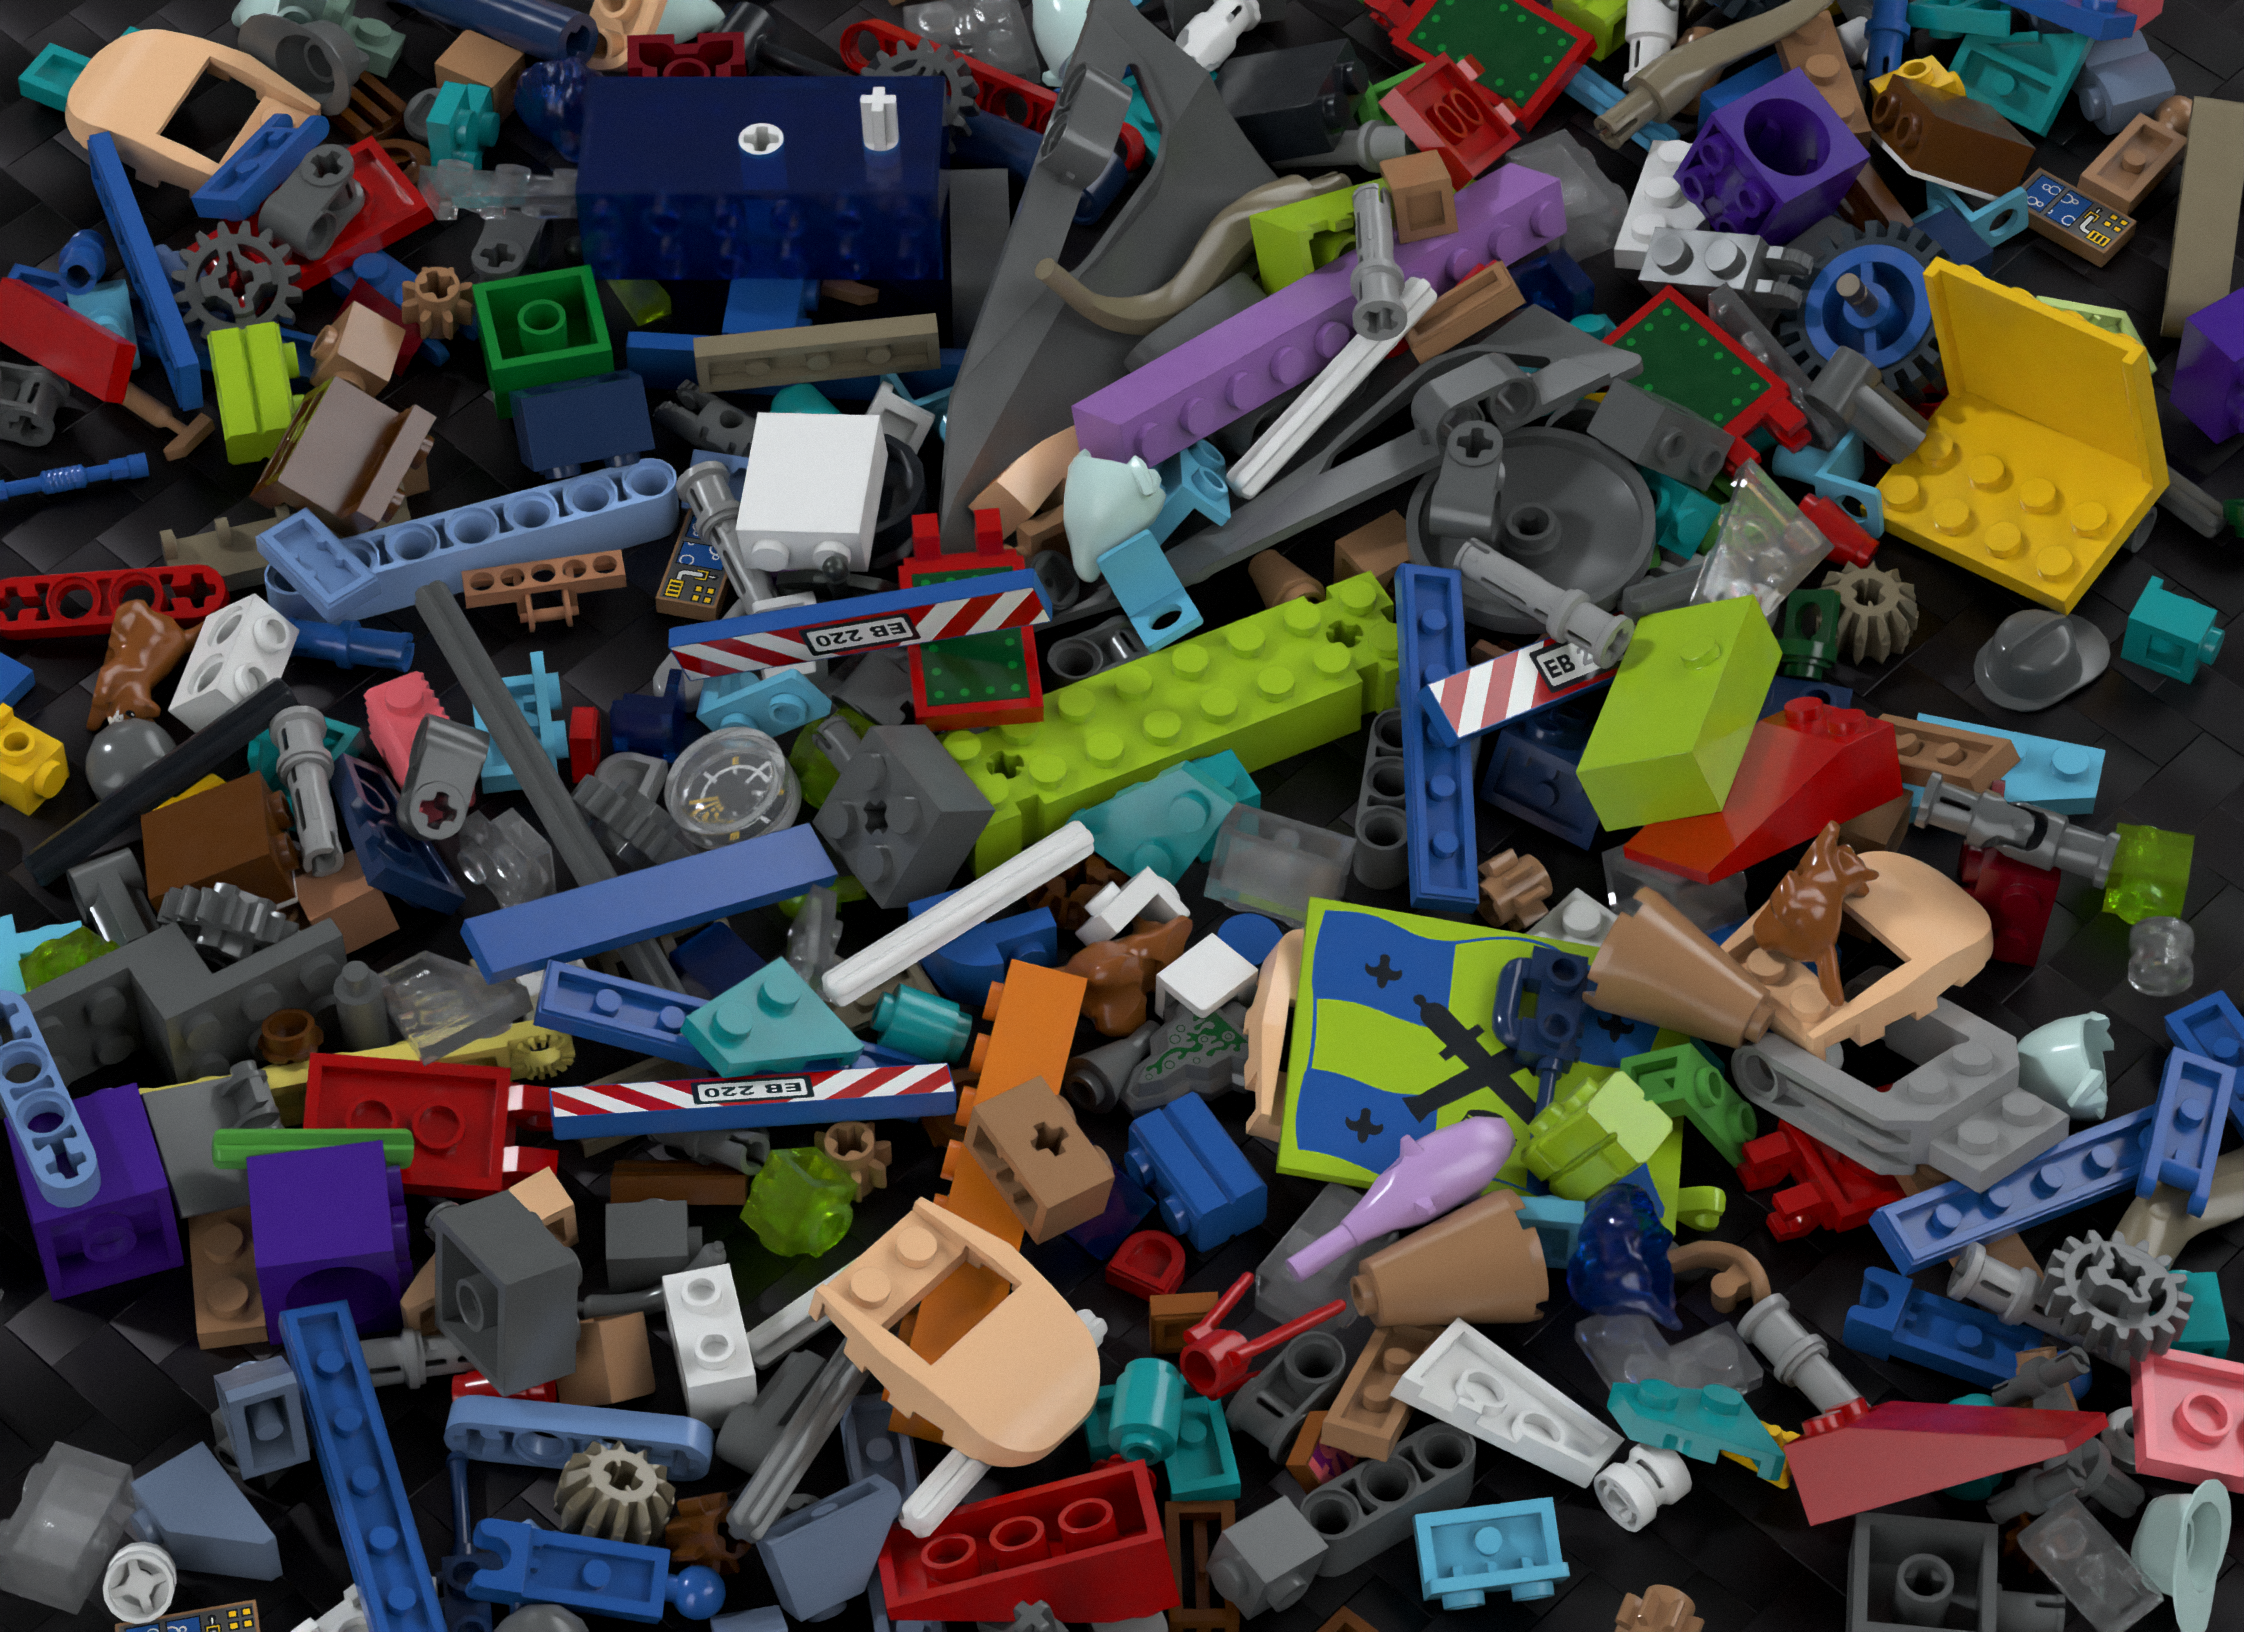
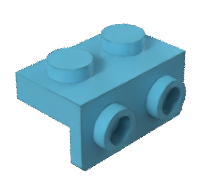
[1147,439,1231,546]
[472,651,569,794]
[1412,1497,1570,1610]

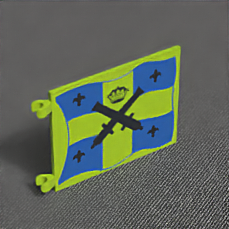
[1276,896,1726,1240]

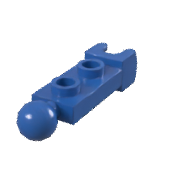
[1842,1267,2093,1402]
[465,1518,726,1624]

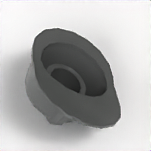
[237,13,370,116]
[1973,609,2111,712]

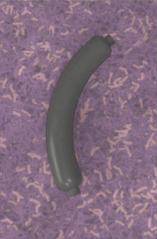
[577,1241,727,1319]

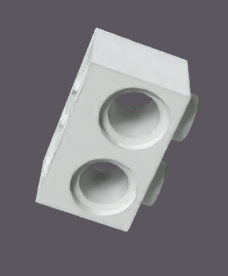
[168,593,300,733]
[662,1263,758,1429]

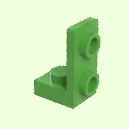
[1619,1043,1757,1169]

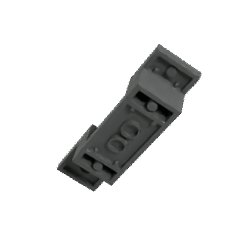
[0,917,347,1189]

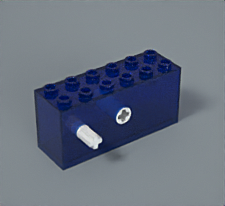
[575,76,951,280]

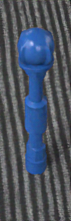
[0,452,149,502]

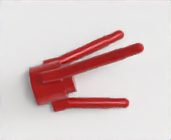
[1180,1272,1347,1401]

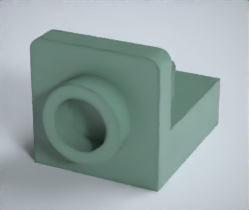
[320,0,406,78]

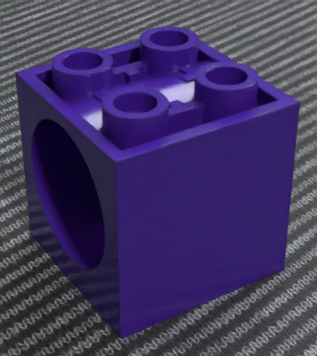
[1673,66,1871,247]
[4,1083,185,1301]
[246,1140,414,1346]

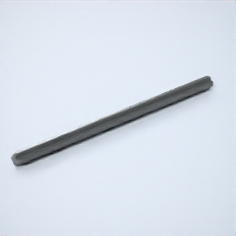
[415,580,769,1158]

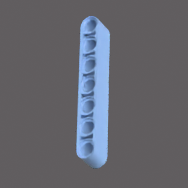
[264,458,680,625]

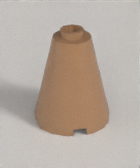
[1582,886,1776,1049]
[1350,1189,1549,1327]

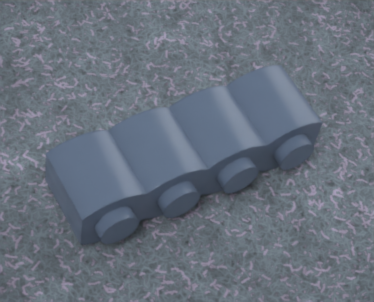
[2013,7,2176,135]

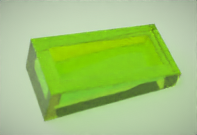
[605,264,672,327]

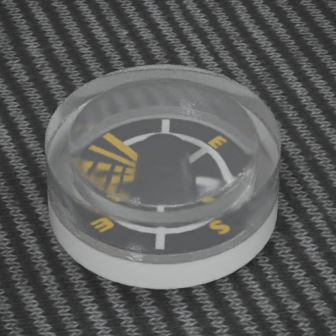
[664,727,802,853]

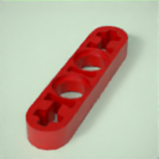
[0,564,231,640]

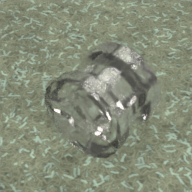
[2128,916,2195,997]

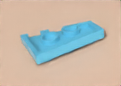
[1902,713,2106,823]

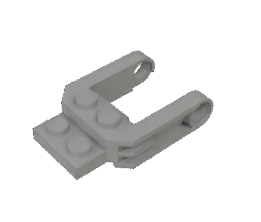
[1731,966,2070,1194]

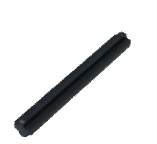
[22,677,298,886]

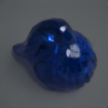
[513,56,628,164]
[1567,1183,1683,1331]

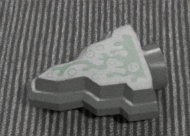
[1119,999,1251,1118]

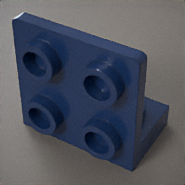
[1478,703,1604,851]

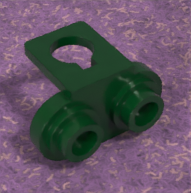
[1775,589,1841,682]

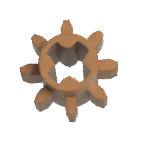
[401,266,473,340]
[1477,848,1553,932]
[809,1121,892,1203]
[1615,1585,1704,1632]

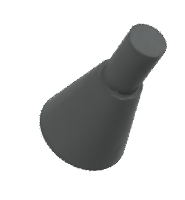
[1064,1020,1161,1114]

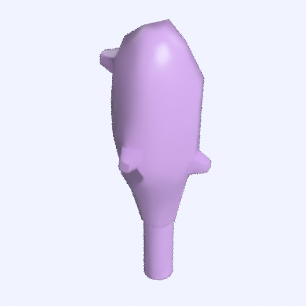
[1285,1116,1516,1283]

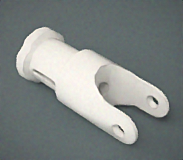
[1175,0,1261,72]
[1623,0,1680,91]

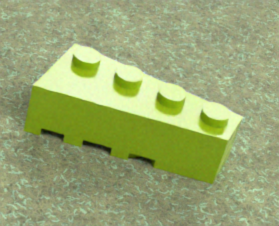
[1249,178,1477,297]

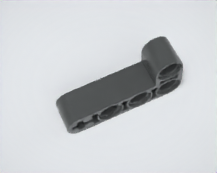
[949,168,1010,349]

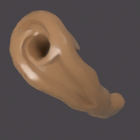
[1614,1240,1771,1313]

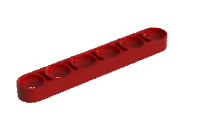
[839,18,1146,173]

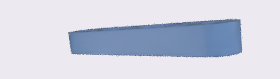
[0,990,101,1208]
[444,1395,716,1481]

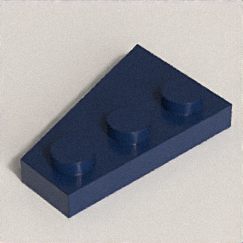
[330,753,467,916]

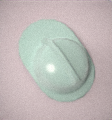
[2131,1479,2231,1632]

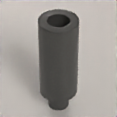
[334,961,391,1053]

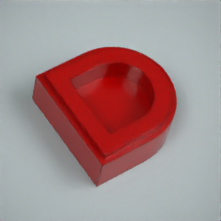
[569,707,601,783]
[1105,1230,1185,1302]

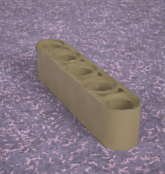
[2160,96,2244,340]

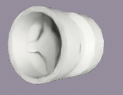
[1594,1443,1692,1532]
[103,1542,177,1624]

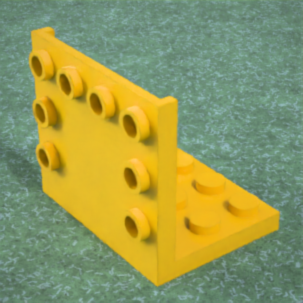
[1860,256,2170,616]

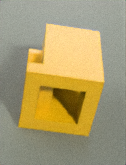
[0,703,70,816]

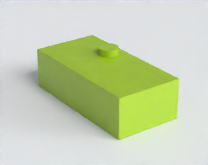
[1576,594,1783,832]

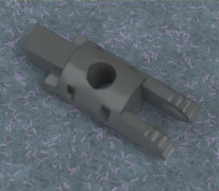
[652,379,756,458]

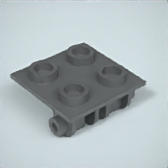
[140,1060,285,1219]

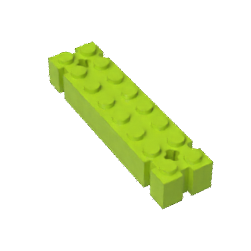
[935,570,1399,879]

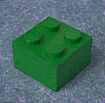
[472,265,614,420]

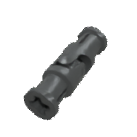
[1914,771,2122,890]

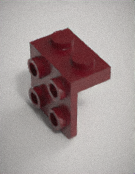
[1956,780,2062,967]

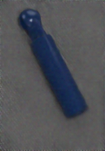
[382,0,598,70]

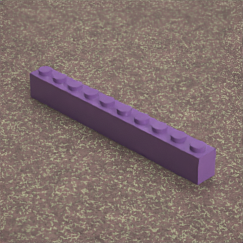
[1071,162,1567,469]

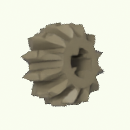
[1812,560,1919,666]
[553,1440,676,1546]

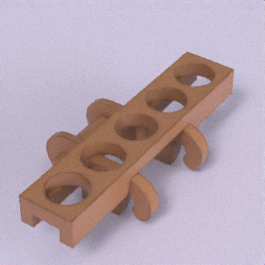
[461,549,627,633]

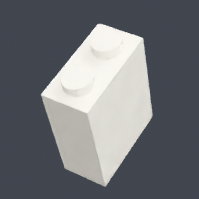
[736,412,888,572]

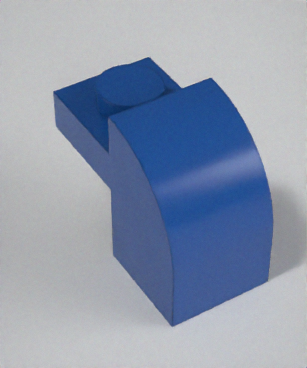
[908,886,1057,1005]

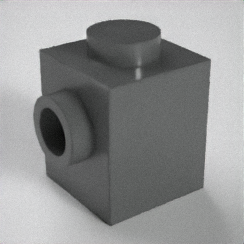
[606,1198,703,1295]
[1205,1495,1329,1620]

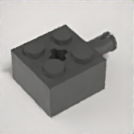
[812,715,996,909]
[424,1190,583,1397]
[1846,1512,2065,1632]

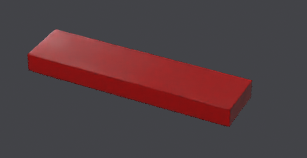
[0,277,137,404]

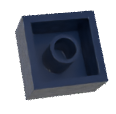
[508,369,655,480]

